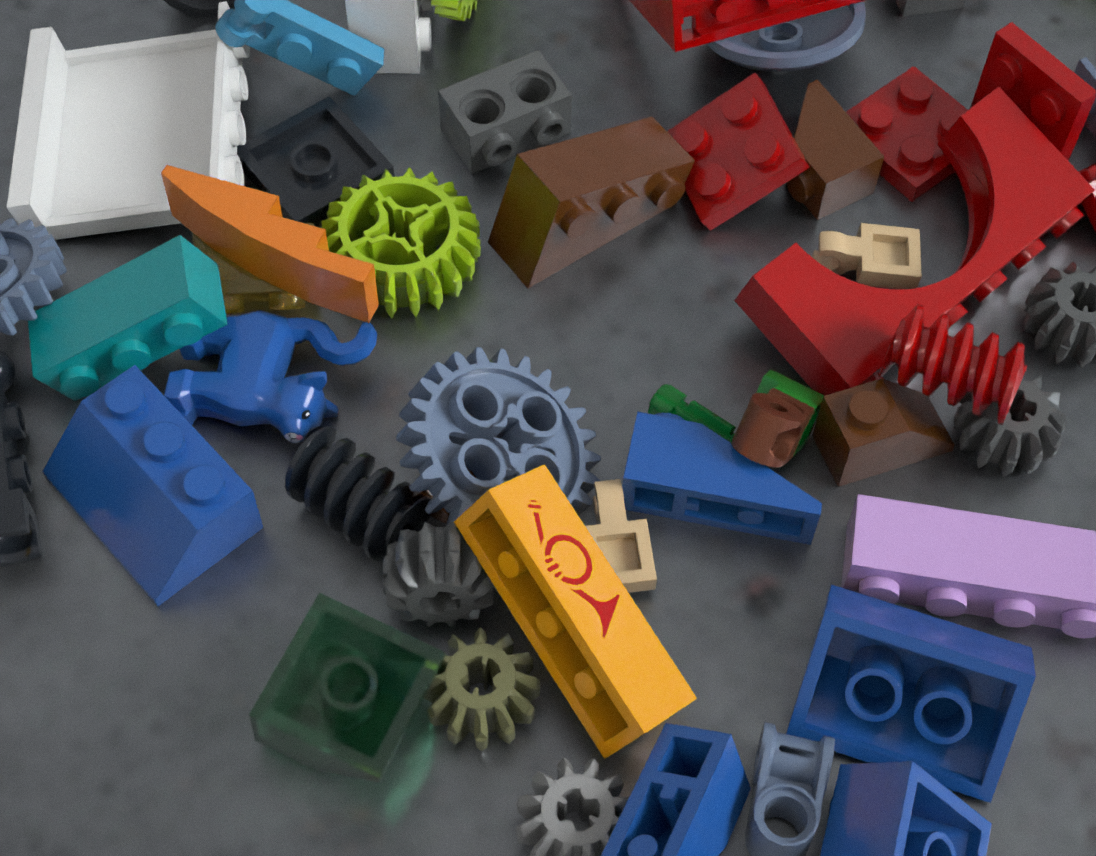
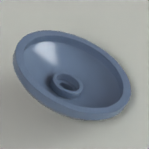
[707,1,866,72]

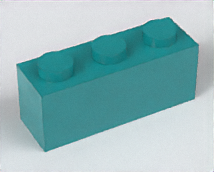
[28,235,228,401]

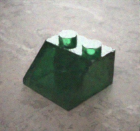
[249,593,446,782]

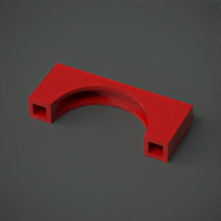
[734,87,1095,396]

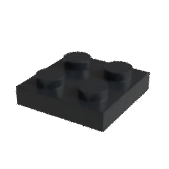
[237,96,395,227]

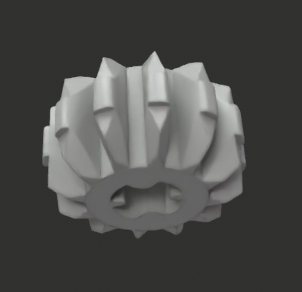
[516,757,629,856]

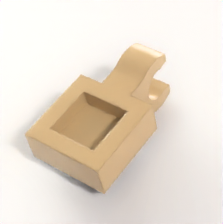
[812,223,922,289]
[585,479,657,593]

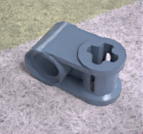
[745,722,835,856]

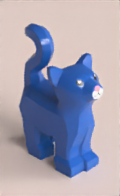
[164,310,378,443]

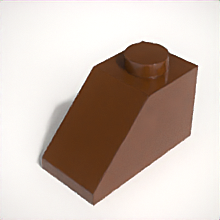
[786,79,884,220]
[812,378,955,487]

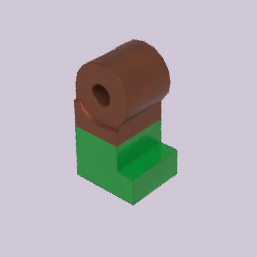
[731,369,824,468]

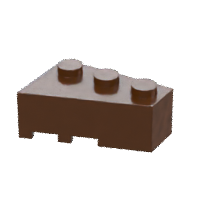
[488,117,695,289]

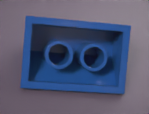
[42,365,264,607]
[786,584,1036,803]
[820,761,992,856]

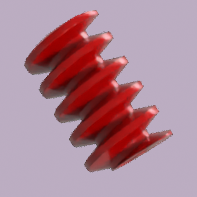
[879,304,1027,425]

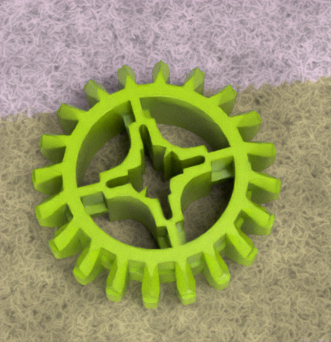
[321,166,481,319]

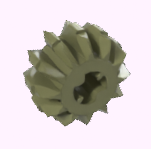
[421,627,540,752]

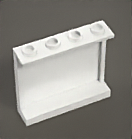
[6,1,250,240]

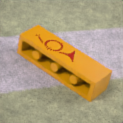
[454,464,697,759]

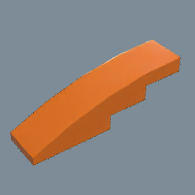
[161,165,379,323]

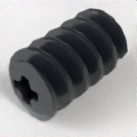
[285,426,431,562]

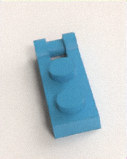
[215,0,385,96]

